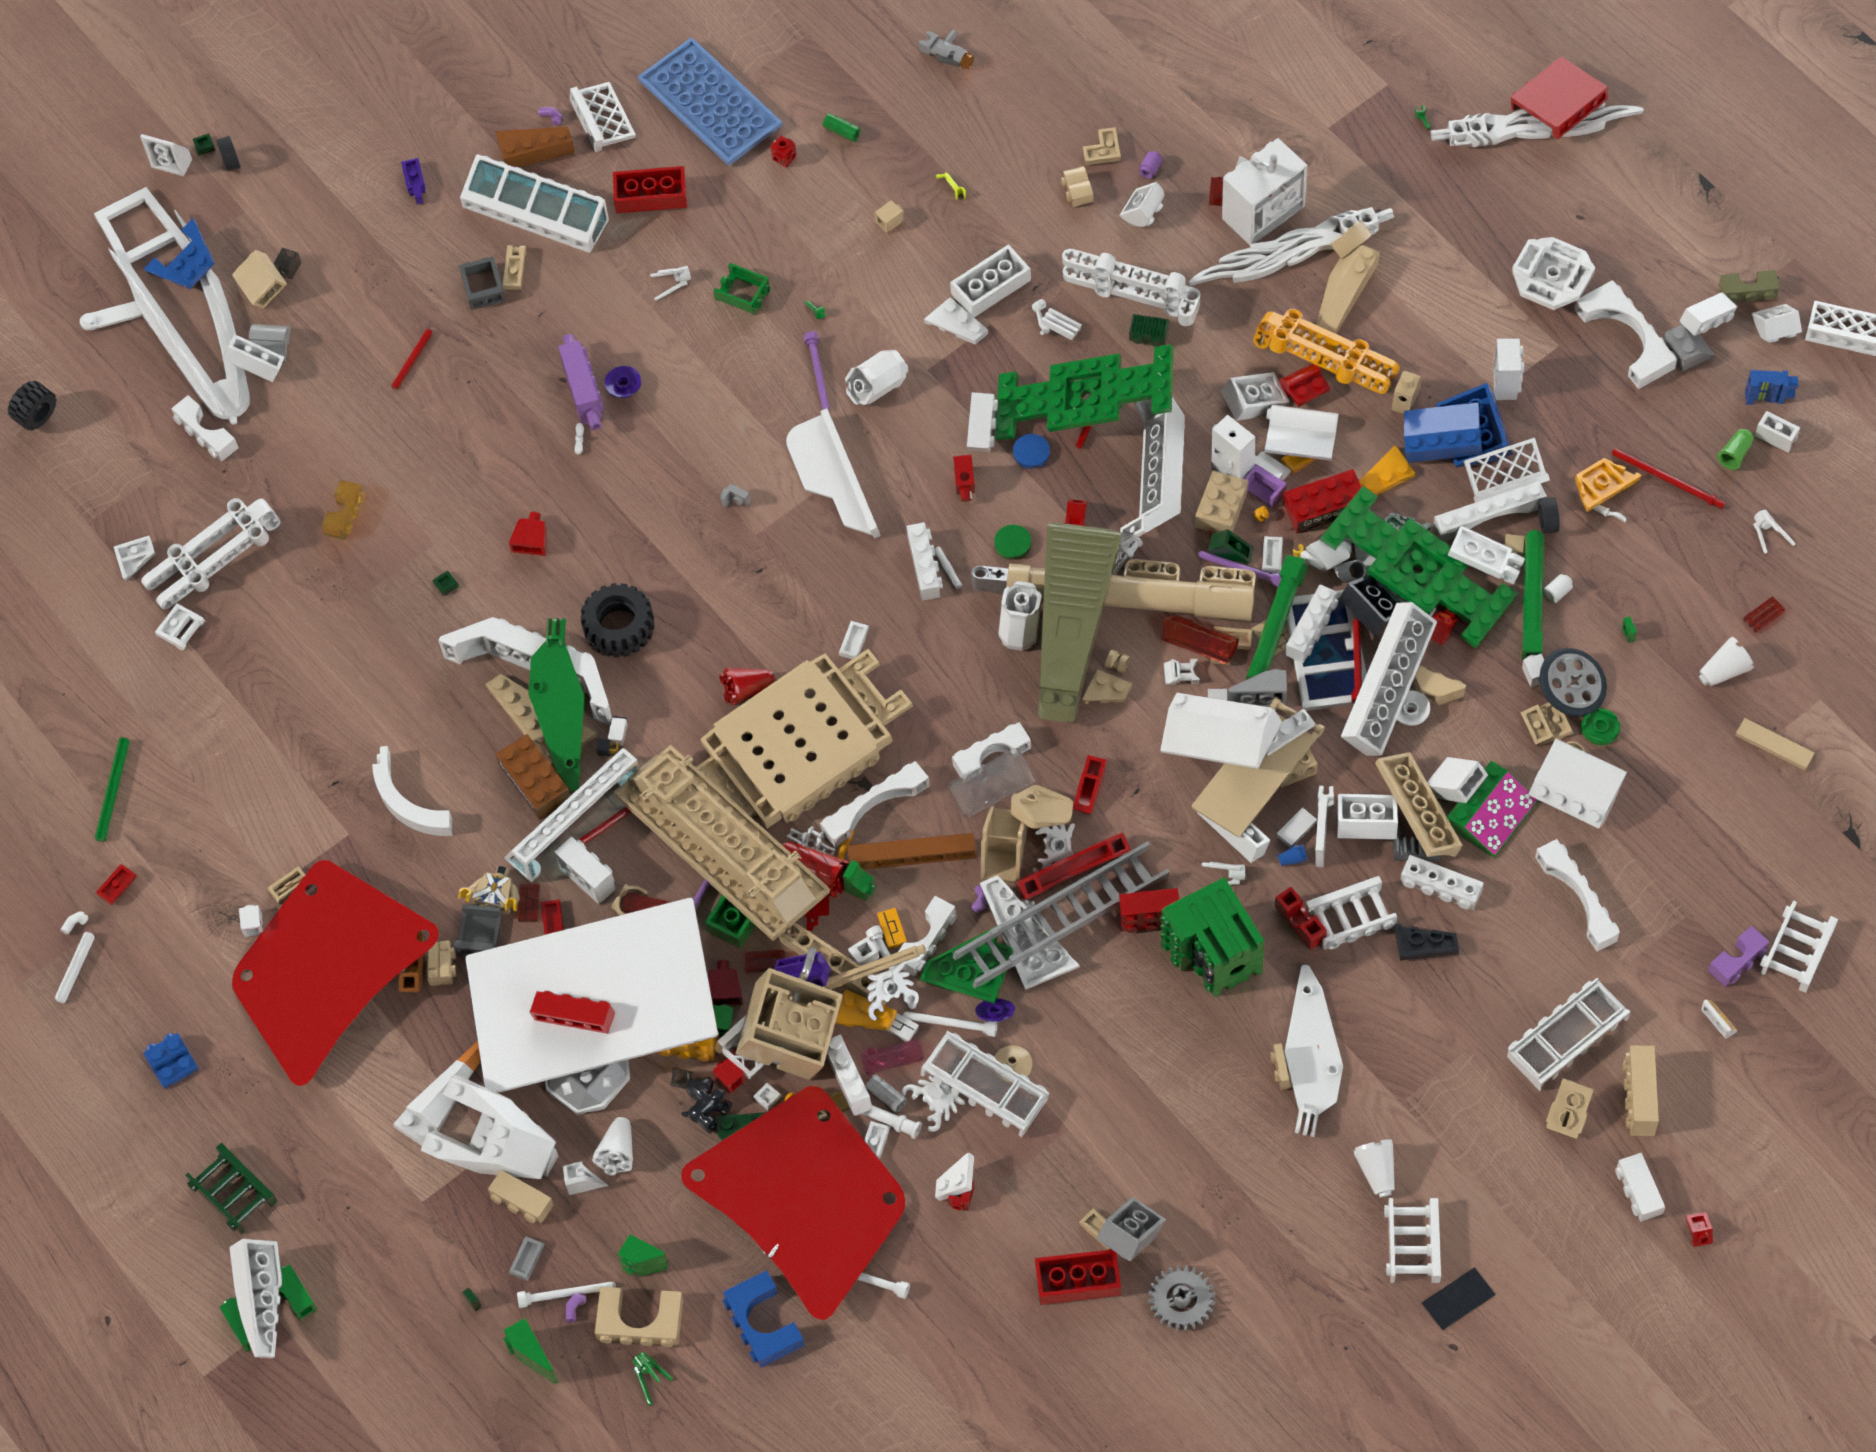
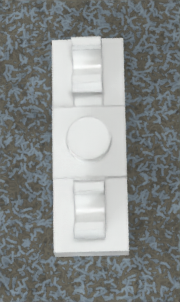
[1266,709,1315,756]

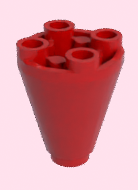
[719,667,775,705]

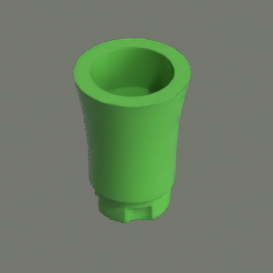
[1717,429,1754,470]

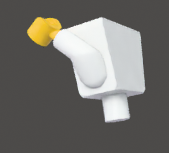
[1293,538,1352,577]

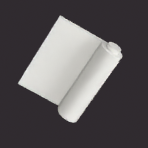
[1264,405,1339,461]

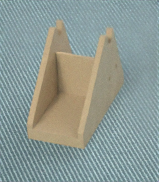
[981,806,1028,884]

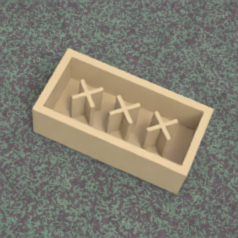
[1623,1045,1659,1136]

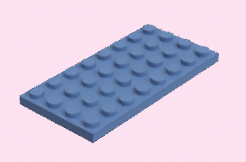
[638,37,783,166]

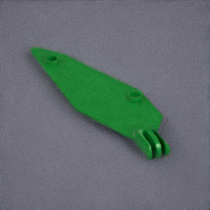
[528,618,585,791]

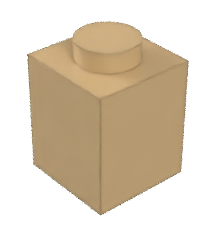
[875,200,904,233]

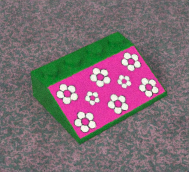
[1447,760,1538,858]

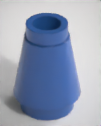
[1278,844,1308,866]

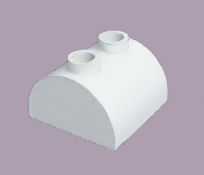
[1119,182,1165,227]

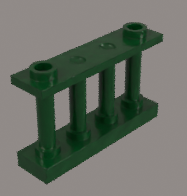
[185,1142,278,1234]

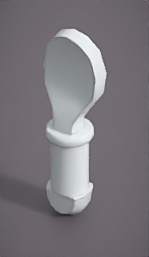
[1593,505,1626,523]

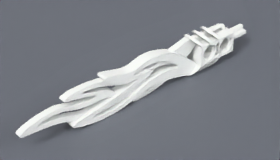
[1431,103,1644,147]
[1189,207,1394,286]

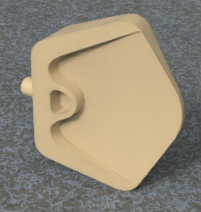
[1011,785,1073,829]

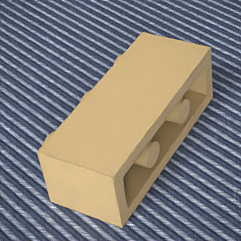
[488,1170,554,1225]

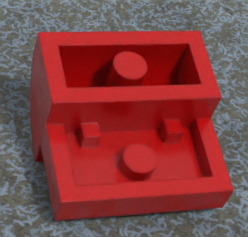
[1279,363,1330,407]

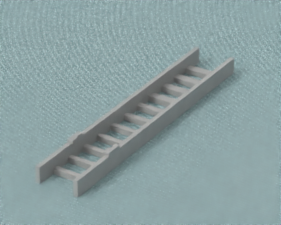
[953,841,1170,988]

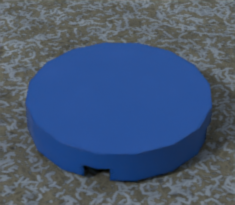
[1013,434,1050,469]

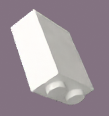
[1427,757,1488,803]

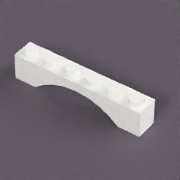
[1433,481,1547,542]
[820,761,930,848]
[1535,839,1620,952]

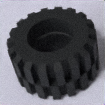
[7,380,57,431]

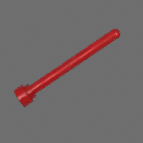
[1351,619,1362,704]

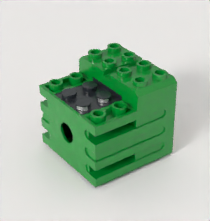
[1160,877,1264,997]

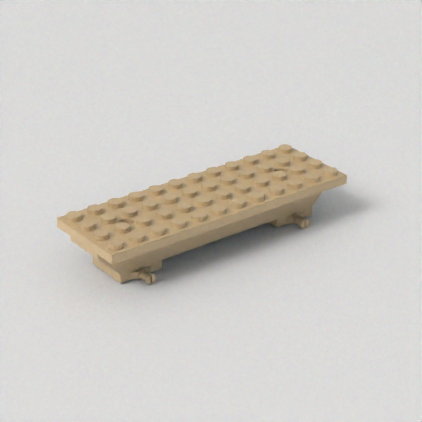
[614,745,830,941]

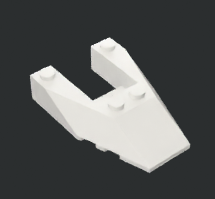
[421,1076,556,1179]

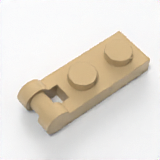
[502,245,527,290]

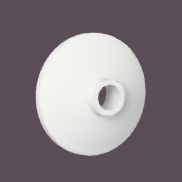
[1397,691,1430,726]

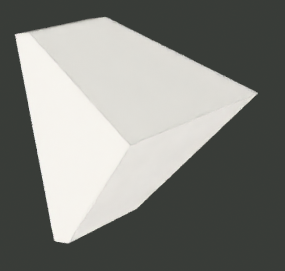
[563,1161,608,1195]

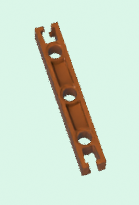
[847,833,976,870]

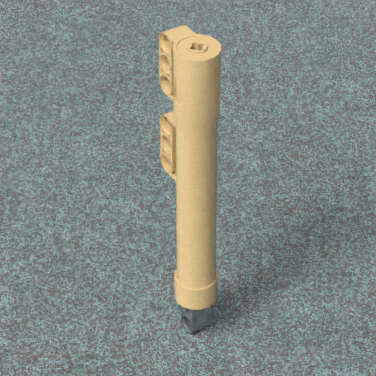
[972,559,1256,622]

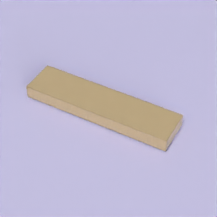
[1735,718,1815,771]

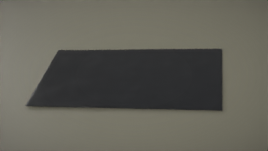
[1422,1267,1496,1330]

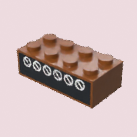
[495,733,570,819]

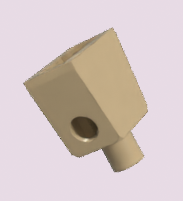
[1391,371,1421,414]

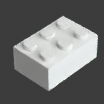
[1493,339,1524,400]
[1337,794,1398,839]
[555,836,616,904]

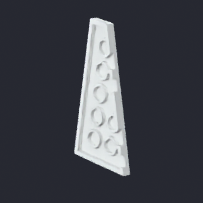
[980,876,1080,990]

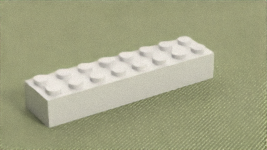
[1341,602,1437,756]

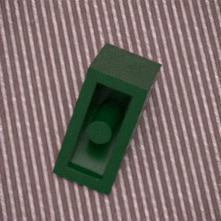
[1208,529,1254,564]

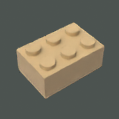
[1195,471,1248,533]

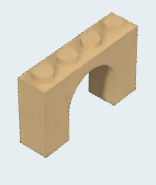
[595,1287,684,1347]

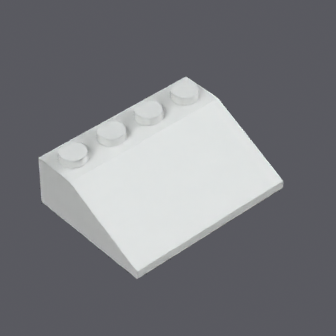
[1528,738,1627,828]

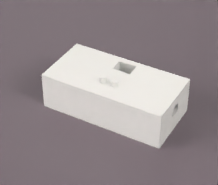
[1211,415,1256,479]

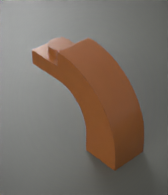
[399,930,425,992]

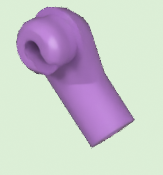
[538,107,563,125]

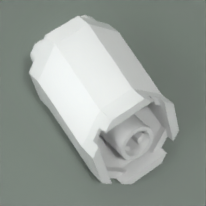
[845,350,908,405]
[998,581,1042,651]

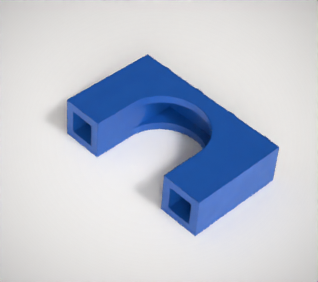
[722,1270,805,1368]

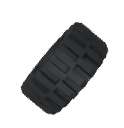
[580,583,655,658]

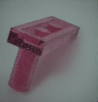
[861,1039,924,1075]

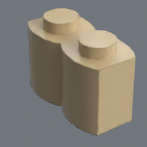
[1061,166,1094,207]

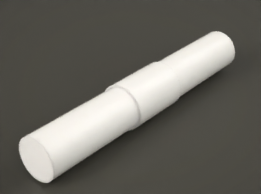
[935,547,962,589]

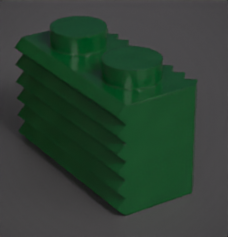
[1129,314,1169,347]

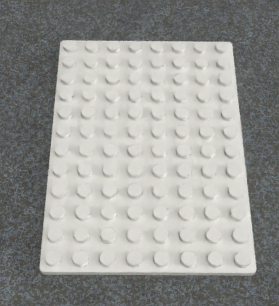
[466,898,718,1093]

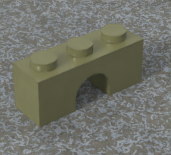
[1719,270,1779,303]

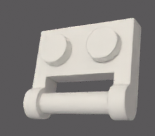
[155,604,205,651]

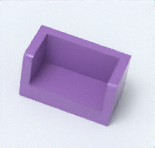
[1244,464,1287,508]

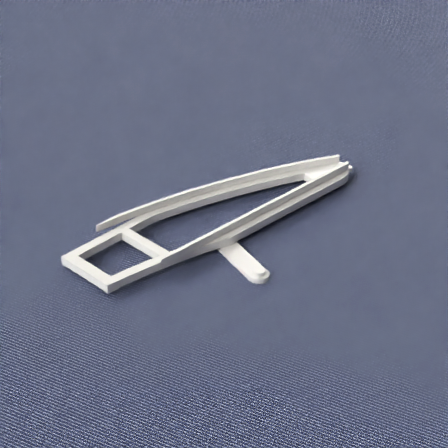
[80,187,250,425]

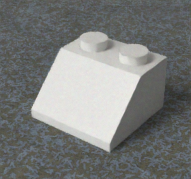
[1751,304,1802,343]

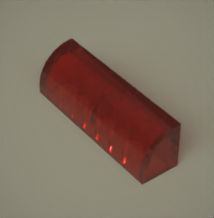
[1161,614,1239,664]

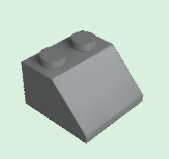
[1664,325,1715,372]

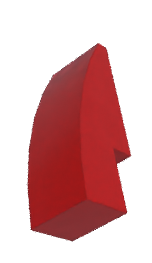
[1072,755,1108,814]

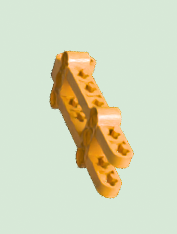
[1253,309,1400,394]

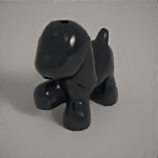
[681,1076,732,1134]

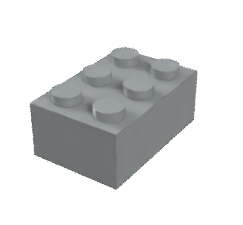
[1097,1197,1166,1261]

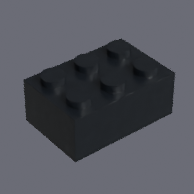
[1339,575,1401,637]

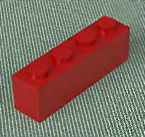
[530,991,615,1034]

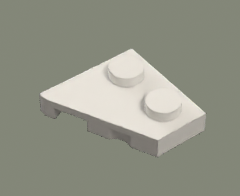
[935,1153,974,1201]

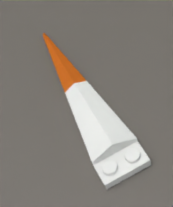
[394,1041,481,1146]

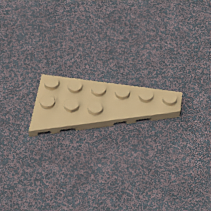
[485,674,597,766]

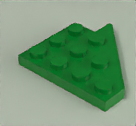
[920,926,1014,1004]

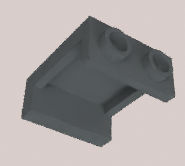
[454,904,503,956]

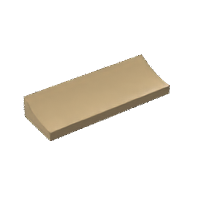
[1375,752,1463,857]

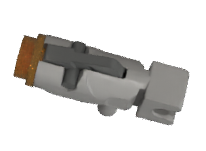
[919,30,974,69]

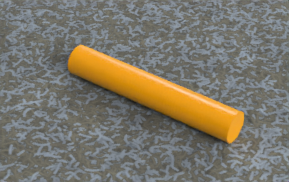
[837,829,855,860]

